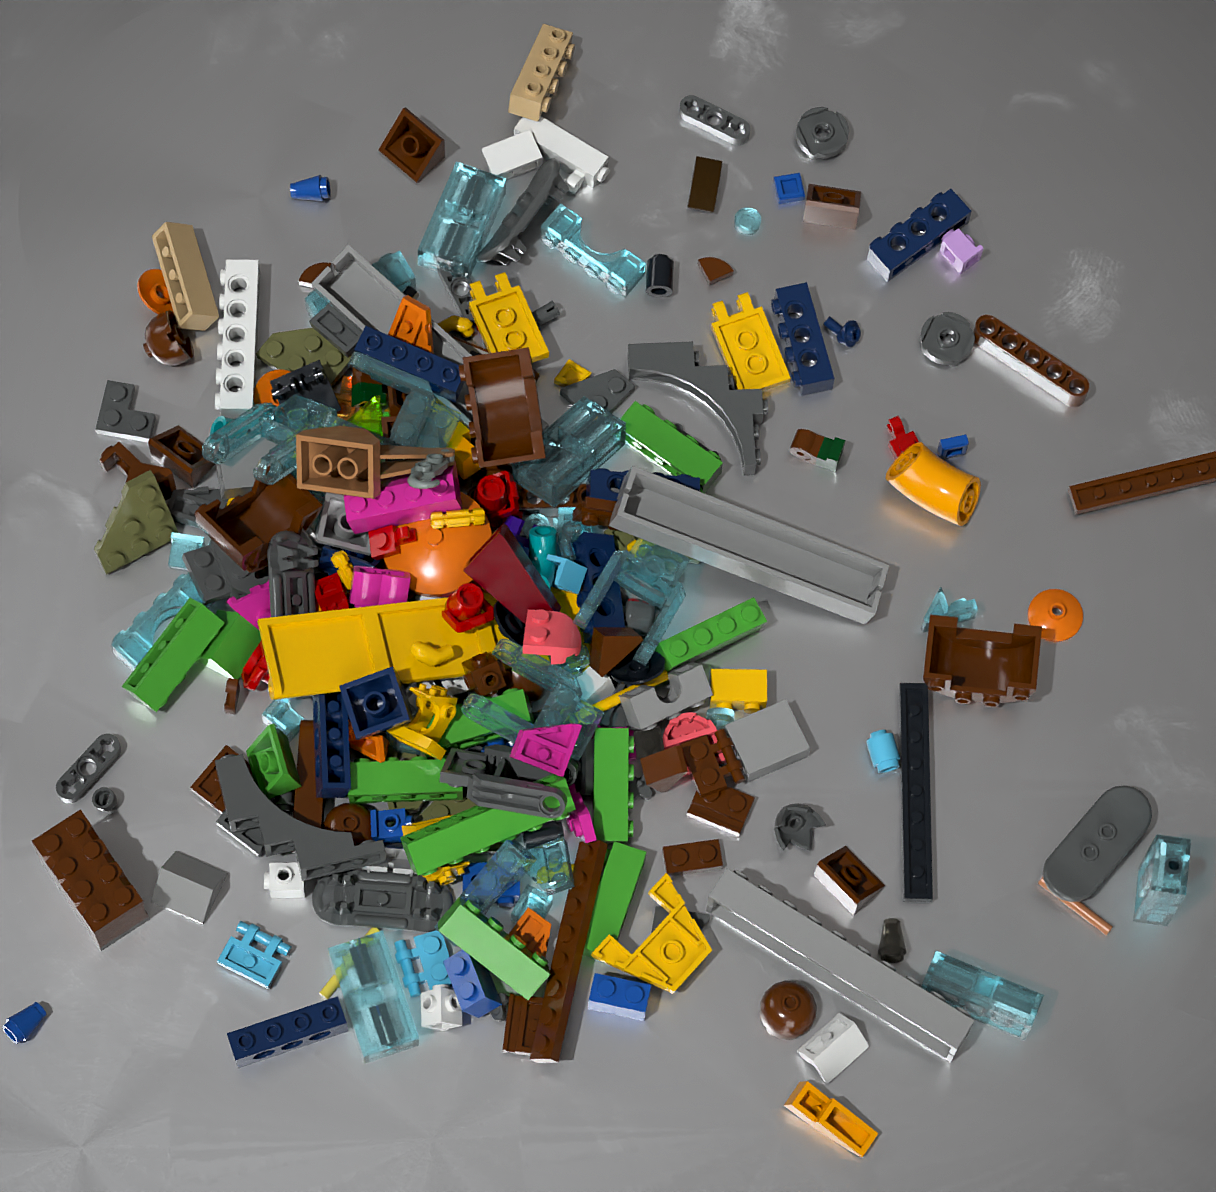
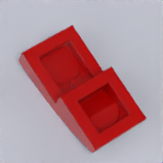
[315,573,351,612]

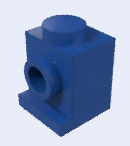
[370,808,414,845]

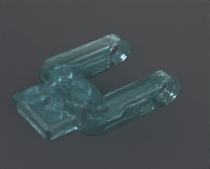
[319,352,461,461]
[202,394,338,485]
[572,538,690,666]
[461,639,605,761]

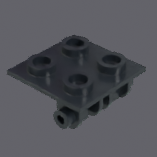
[270,359,342,429]

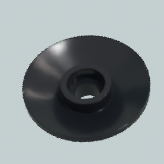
[493,601,526,647]
[610,650,666,685]

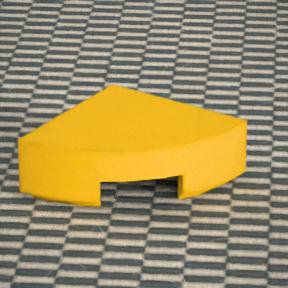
[554,359,592,387]

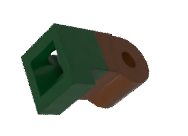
[351,360,386,410]
[789,429,845,472]

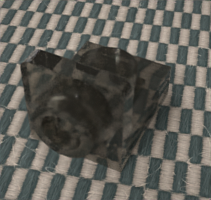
[633,728,664,760]

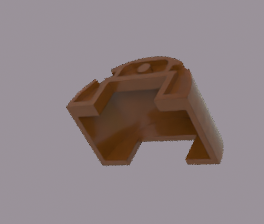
[459,347,546,468]
[194,461,323,573]
[923,614,1042,707]

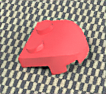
[523,609,582,664]
[662,712,726,777]

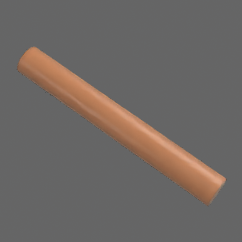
[1038,877,1113,936]

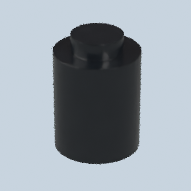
[646,254,674,297]
[522,820,564,851]

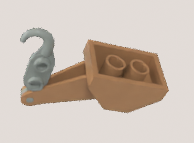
[296,426,455,499]

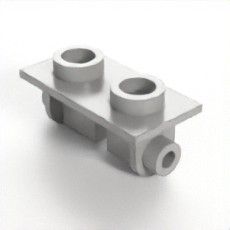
[362,846,417,877]

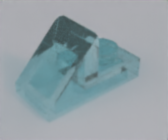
[921,587,978,633]

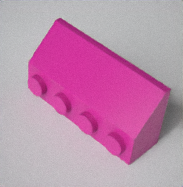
[344,461,463,534]

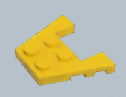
[591,873,712,994]

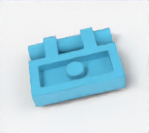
[217,921,292,989]
[394,930,453,997]

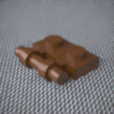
[680,729,745,798]

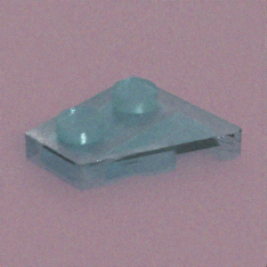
[513,837,574,896]

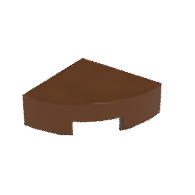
[697,257,734,285]
[299,262,332,288]
[224,678,240,715]

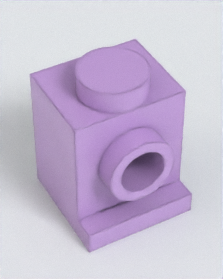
[940,228,983,275]

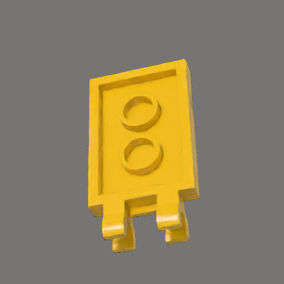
[469,272,549,363]
[711,292,791,391]

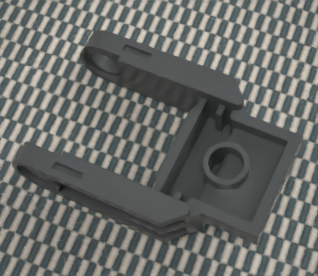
[182,539,325,605]
[439,744,579,819]

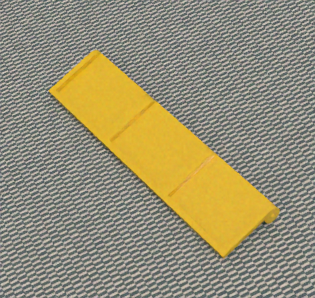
[257,587,591,700]

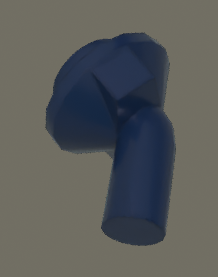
[823,316,861,347]

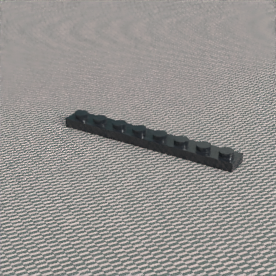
[899,683,933,902]

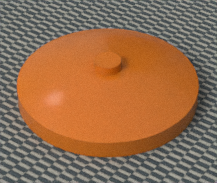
[384,492,493,597]

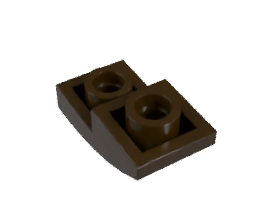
[687,156,722,213]

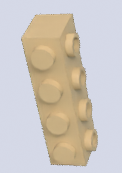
[508,24,575,121]
[152,222,219,331]

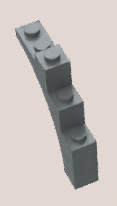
[627,341,768,476]

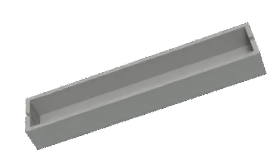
[311,244,550,470]
[608,466,889,624]
[706,868,975,1063]

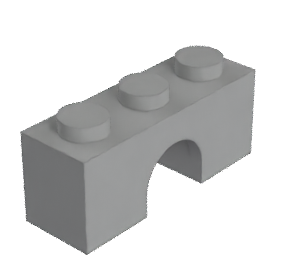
[619,662,713,731]

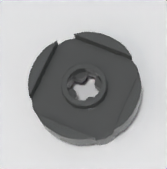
[795,107,849,160]
[920,312,975,367]

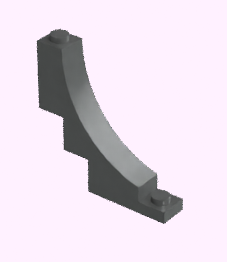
[215,754,386,881]

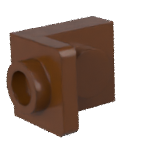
[99,442,140,476]

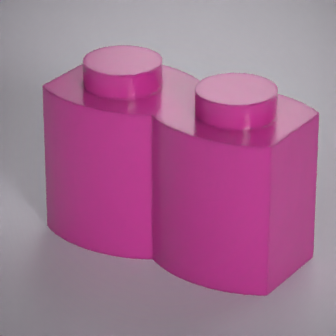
[349,566,411,608]

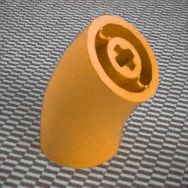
[885,442,981,526]

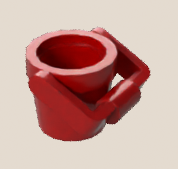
[473,471,519,521]
[442,583,494,633]
[241,640,270,691]

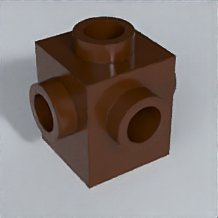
[461,651,506,697]

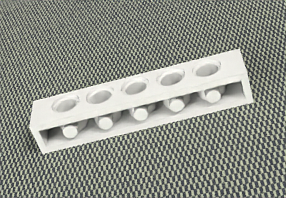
[215,259,260,419]

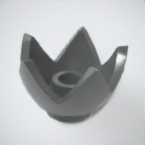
[774,803,826,851]

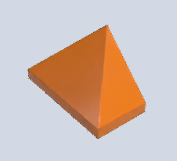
[348,719,390,763]

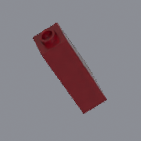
[463,523,561,624]

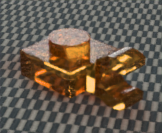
[325,376,357,426]

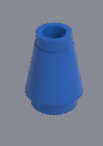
[290,175,331,201]
[2,1002,47,1044]

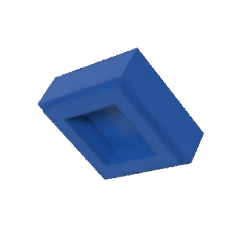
[773,173,805,204]
[937,434,969,459]

